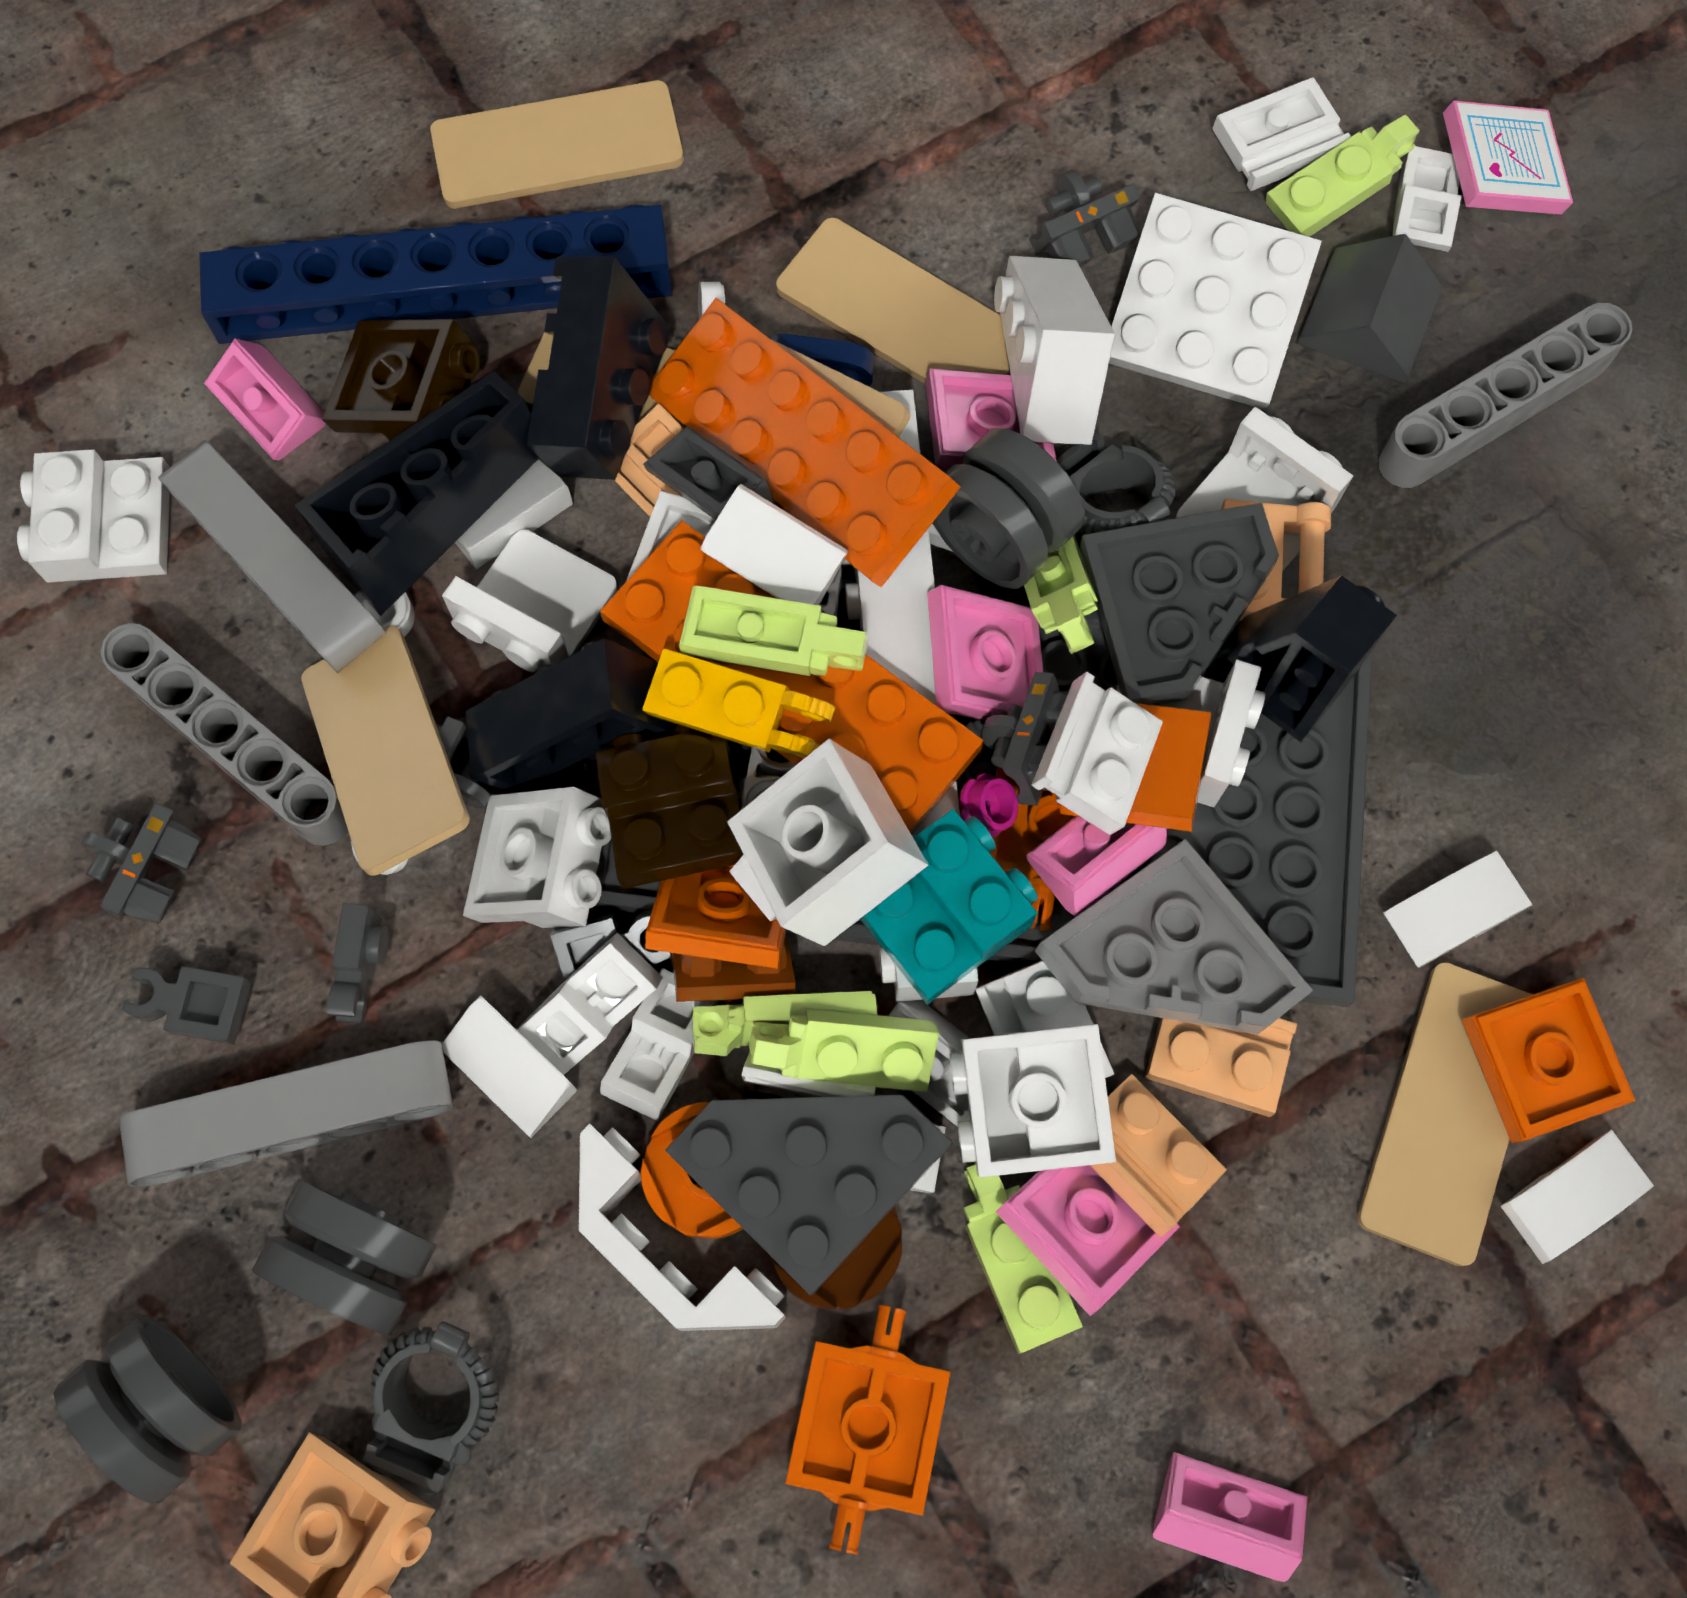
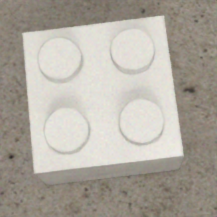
[727,739,928,946]

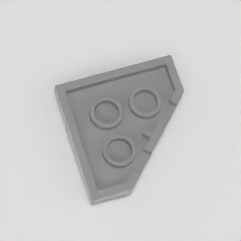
[1035,839,1313,1035]

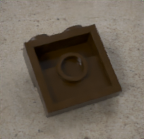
[322,319,480,440]
[595,724,744,889]

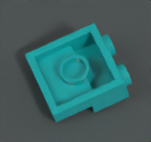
[860,809,1038,1005]

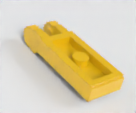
[642,648,835,758]

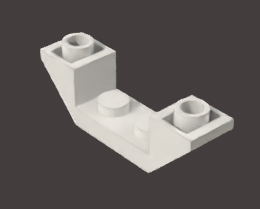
[579,1123,786,1331]

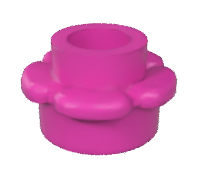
[959,773,1018,837]

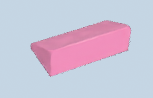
[204,338,326,461]
[1027,816,1167,917]
[1152,1452,1307,1582]

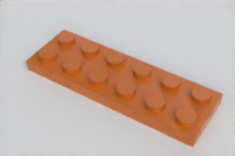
[649,298,961,587]
[600,520,984,835]

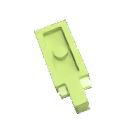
[1265,114,1420,237]
[1024,535,1098,654]
[679,585,867,676]
[692,991,877,1056]
[749,1008,940,1092]
[963,1164,1083,1354]

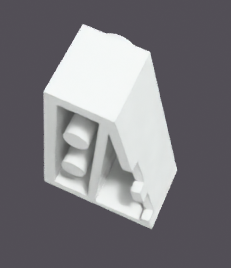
[994,256,1115,445]

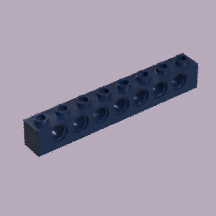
[199,205,673,344]

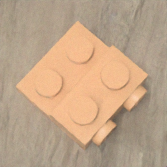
[230,1432,436,1598]

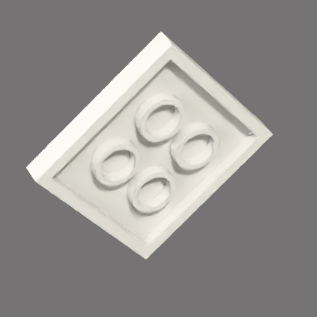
[1109,193,1322,410]

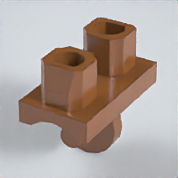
[671,937,796,1005]

